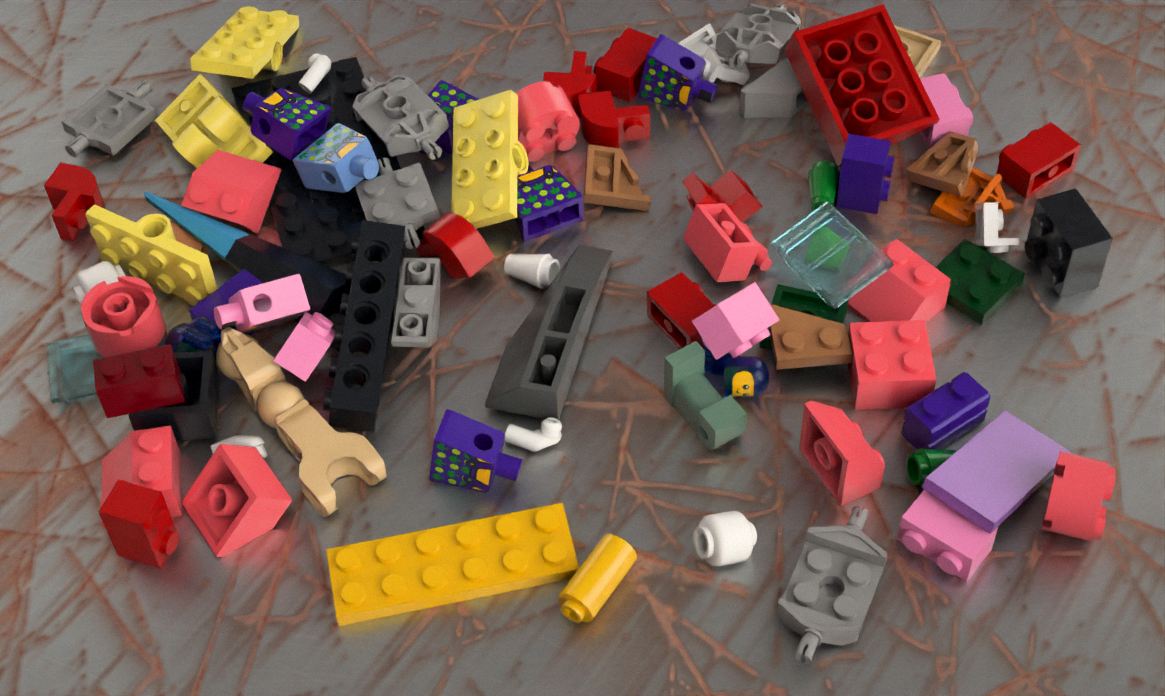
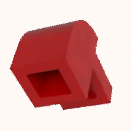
[543,51,597,117]
[578,91,650,149]
[44,162,105,242]
[682,169,763,223]
[413,212,495,279]

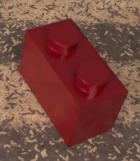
[93,344,185,419]

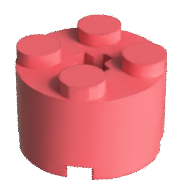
[516,81,580,162]
[81,276,166,358]
[1041,451,1116,541]

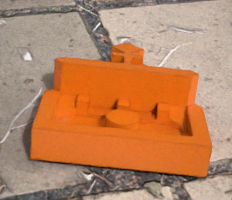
[930,167,1014,227]

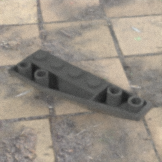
[485,245,613,420]

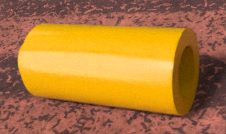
[558,534,637,623]

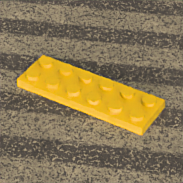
[326,503,579,626]

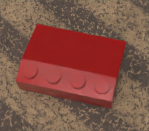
[785,4,940,167]

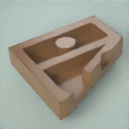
[906,131,979,197]
[583,144,651,211]
[768,304,853,370]

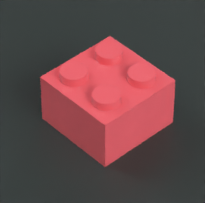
[848,320,936,410]

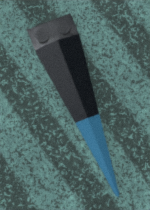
[144,192,375,352]

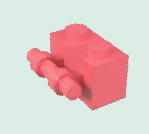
[683,203,772,282]

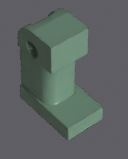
[664,341,748,450]

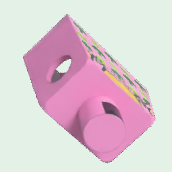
[214,274,310,333]

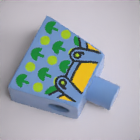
[293,123,379,193]

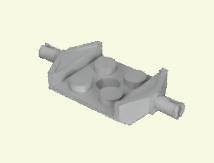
[715,3,801,70]
[352,75,449,160]
[777,506,888,665]

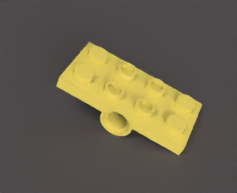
[190,6,299,79]
[155,74,274,168]
[451,89,529,229]
[85,204,218,306]

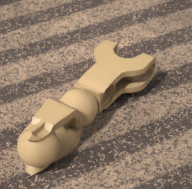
[216,327,387,517]

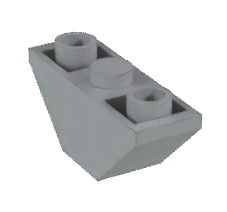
[739,58,809,118]
[391,258,440,347]

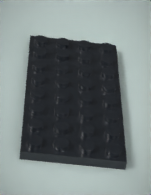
[231,57,425,268]

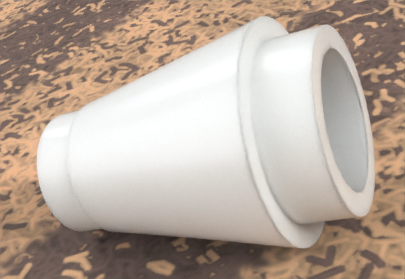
[504,254,560,289]

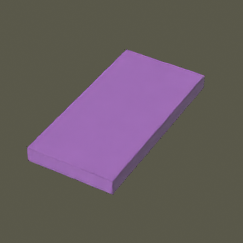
[922,410,1071,533]

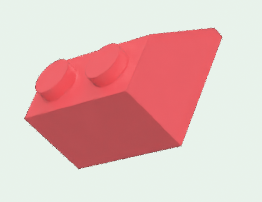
[181,150,281,234]
[843,239,951,323]
[799,401,885,507]
[101,426,182,527]
[181,444,292,557]

